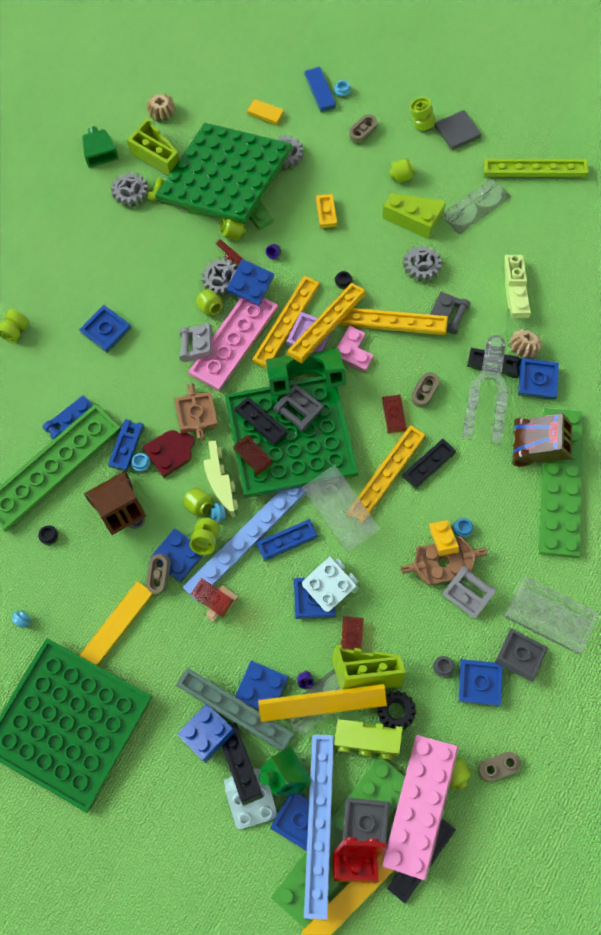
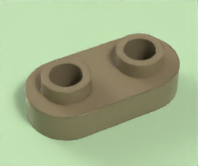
[349,115,377,143]
[411,373,440,407]
[146,553,171,594]
[478,752,521,782]

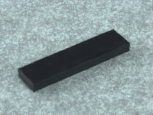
[222,722,263,806]
[387,819,456,904]

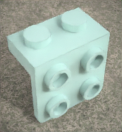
[302,557,360,612]
[224,768,277,829]

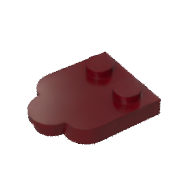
[143,430,194,478]

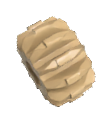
[146,92,175,122]
[509,329,542,359]

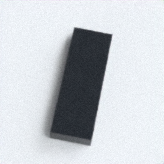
[235,397,288,447]
[402,439,456,490]

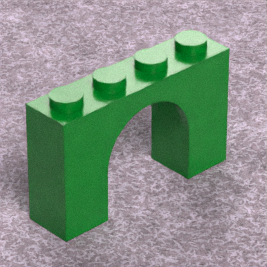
[266,348,346,396]

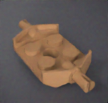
[400,536,488,586]

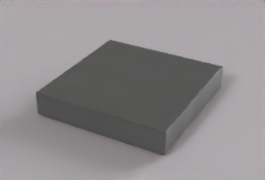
[435,110,481,150]
[495,628,548,683]
[342,797,389,843]

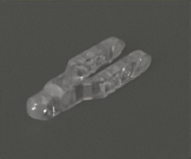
[462,335,509,445]

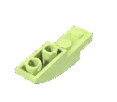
[504,255,531,318]
[203,440,238,517]

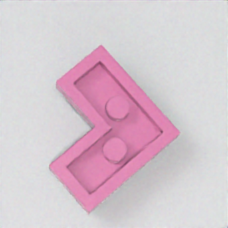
[336,326,374,373]

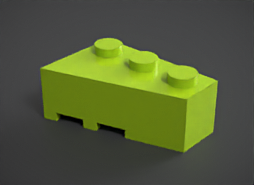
[127,117,180,175]
[382,193,446,239]
[332,645,406,690]
[334,719,403,760]

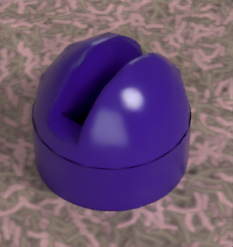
[266,244,281,259]
[297,671,314,689]

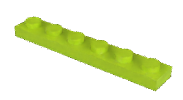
[483,159,588,177]

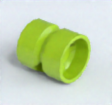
[410,97,436,131]
[0,309,30,344]
[190,518,220,555]

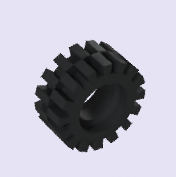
[377,691,416,729]

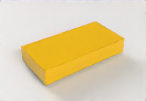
[247,99,284,126]

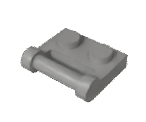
[179,323,213,362]
[442,565,497,619]

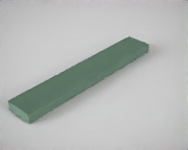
[176,667,294,751]

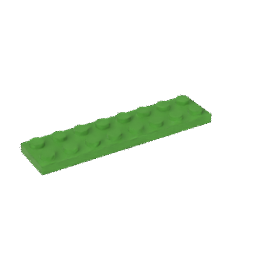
[0,403,121,532]
[539,408,583,558]
[271,756,405,928]

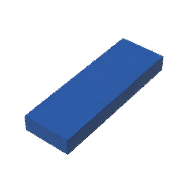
[304,67,336,112]
[256,519,318,561]

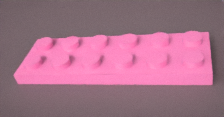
[188,298,278,392]
[382,735,459,881]

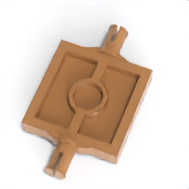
[174,383,218,441]

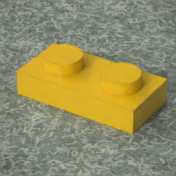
[316,194,337,229]
[429,520,459,556]

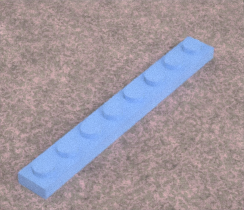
[183,487,307,602]
[304,735,334,920]

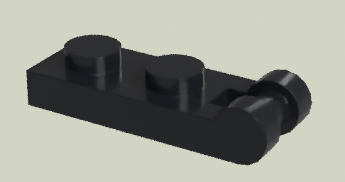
[467,348,521,378]

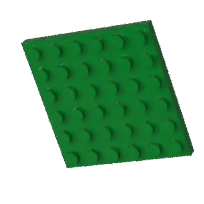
[155,123,293,224]
[225,376,358,498]
[0,638,153,813]

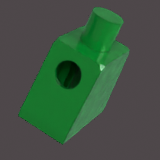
[82,126,119,168]
[259,747,312,795]

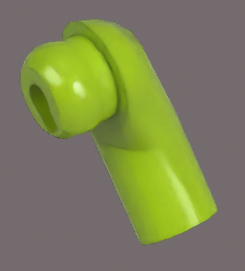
[147,178,164,202]

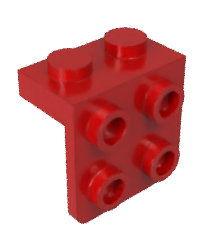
[332,837,386,883]

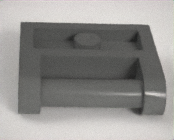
[430,292,471,334]
[273,384,324,432]

